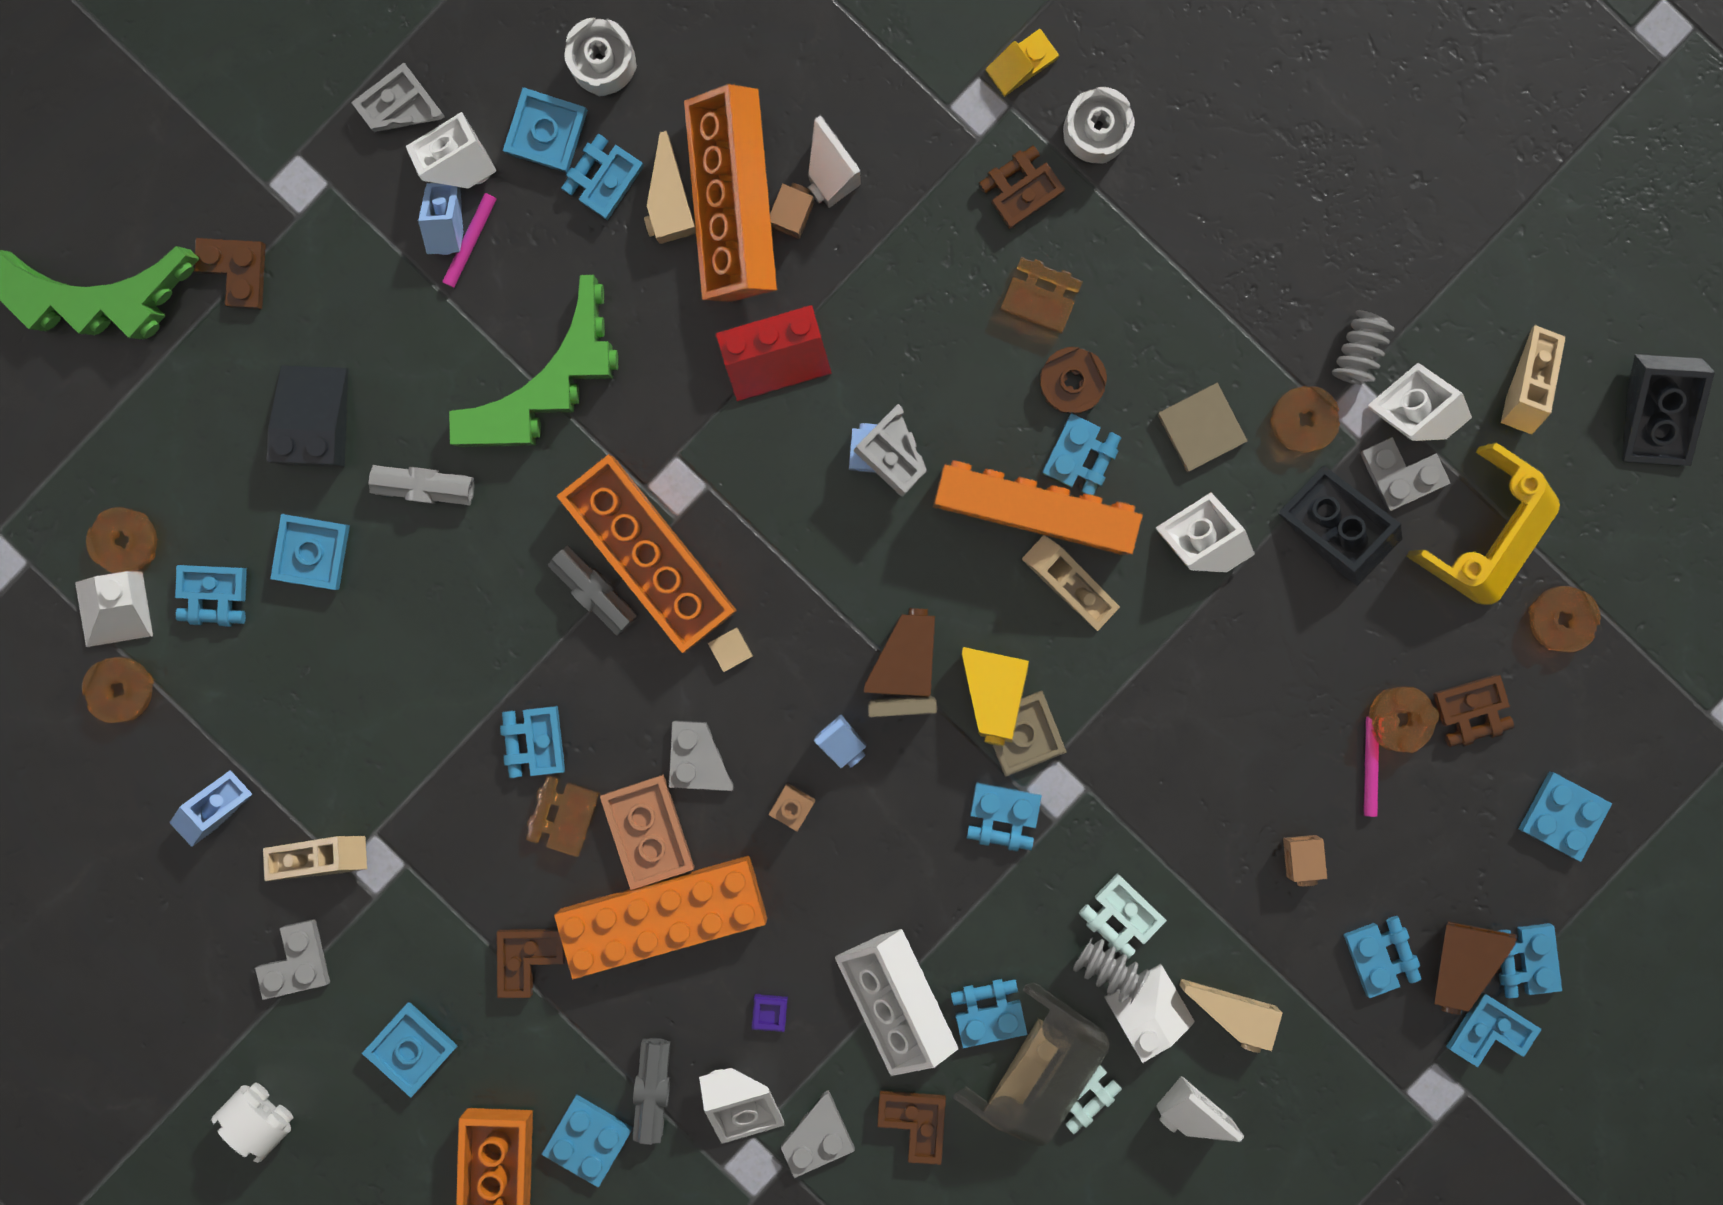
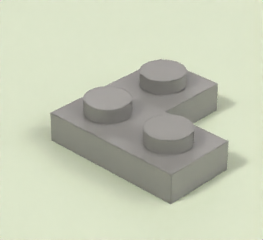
[1359,437,1450,512]
[255,919,330,1000]

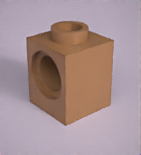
[770,183,814,240]
[769,782,815,831]
[1283,835,1327,886]

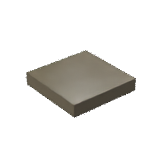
[1157,382,1247,472]
[993,691,1067,777]
[868,696,937,717]

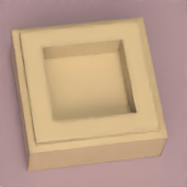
[708,627,753,672]

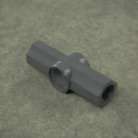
[548,545,638,636]
[632,1038,671,1145]

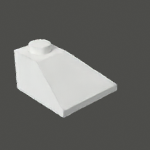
[406,112,496,188]
[808,116,861,208]
[1368,363,1472,441]
[1156,492,1255,572]
[75,571,153,647]
[1105,964,1195,1063]
[699,1068,785,1143]
[1156,1076,1244,1142]

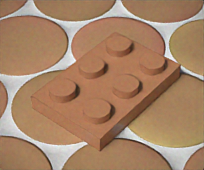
[600,774,695,890]

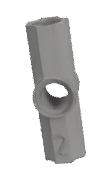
[368,465,474,505]

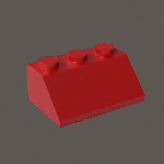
[716,305,832,402]

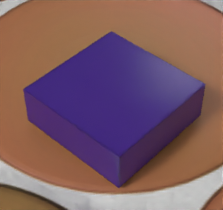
[752,994,788,1032]

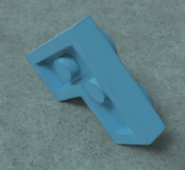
[1446,992,1541,1067]

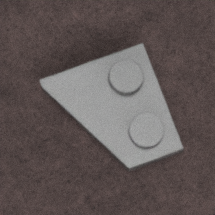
[351,63,445,132]
[853,404,927,496]
[669,721,734,791]
[781,1090,855,1178]

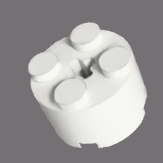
[565,18,636,96]
[1063,87,1135,164]
[212,1082,293,1163]

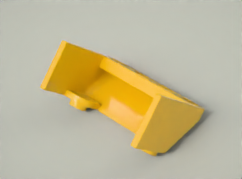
[1406,443,1560,604]

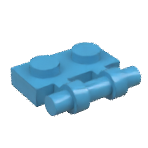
[561,134,644,220]
[1041,413,1121,495]
[175,565,247,627]
[500,706,565,778]
[966,782,1042,851]
[1343,916,1422,998]
[1499,923,1562,998]
[951,979,1027,1048]

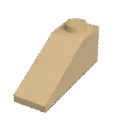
[644,131,696,244]
[1501,325,1565,434]
[1022,535,1120,631]
[263,836,367,881]
[1179,979,1283,1053]
[988,1018,1070,1121]

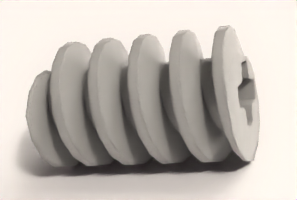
[1332,310,1395,385]
[1073,939,1150,1003]

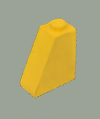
[962,647,1029,746]

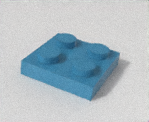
[503,87,588,173]
[270,514,350,590]
[1519,771,1612,862]
[362,1002,458,1097]
[541,1095,633,1188]

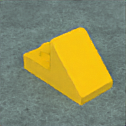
[986,29,1059,97]

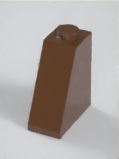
[864,608,935,696]
[1434,922,1517,1015]

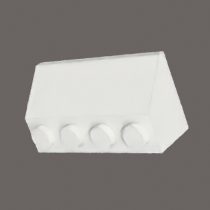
[835,929,959,1076]

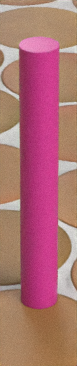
[442,193,497,288]
[1364,717,1380,817]

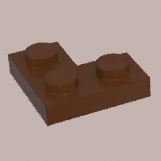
[194,238,266,309]
[497,929,565,998]
[877,1091,946,1165]

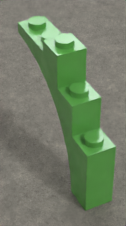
[0,246,199,339]
[449,275,618,447]

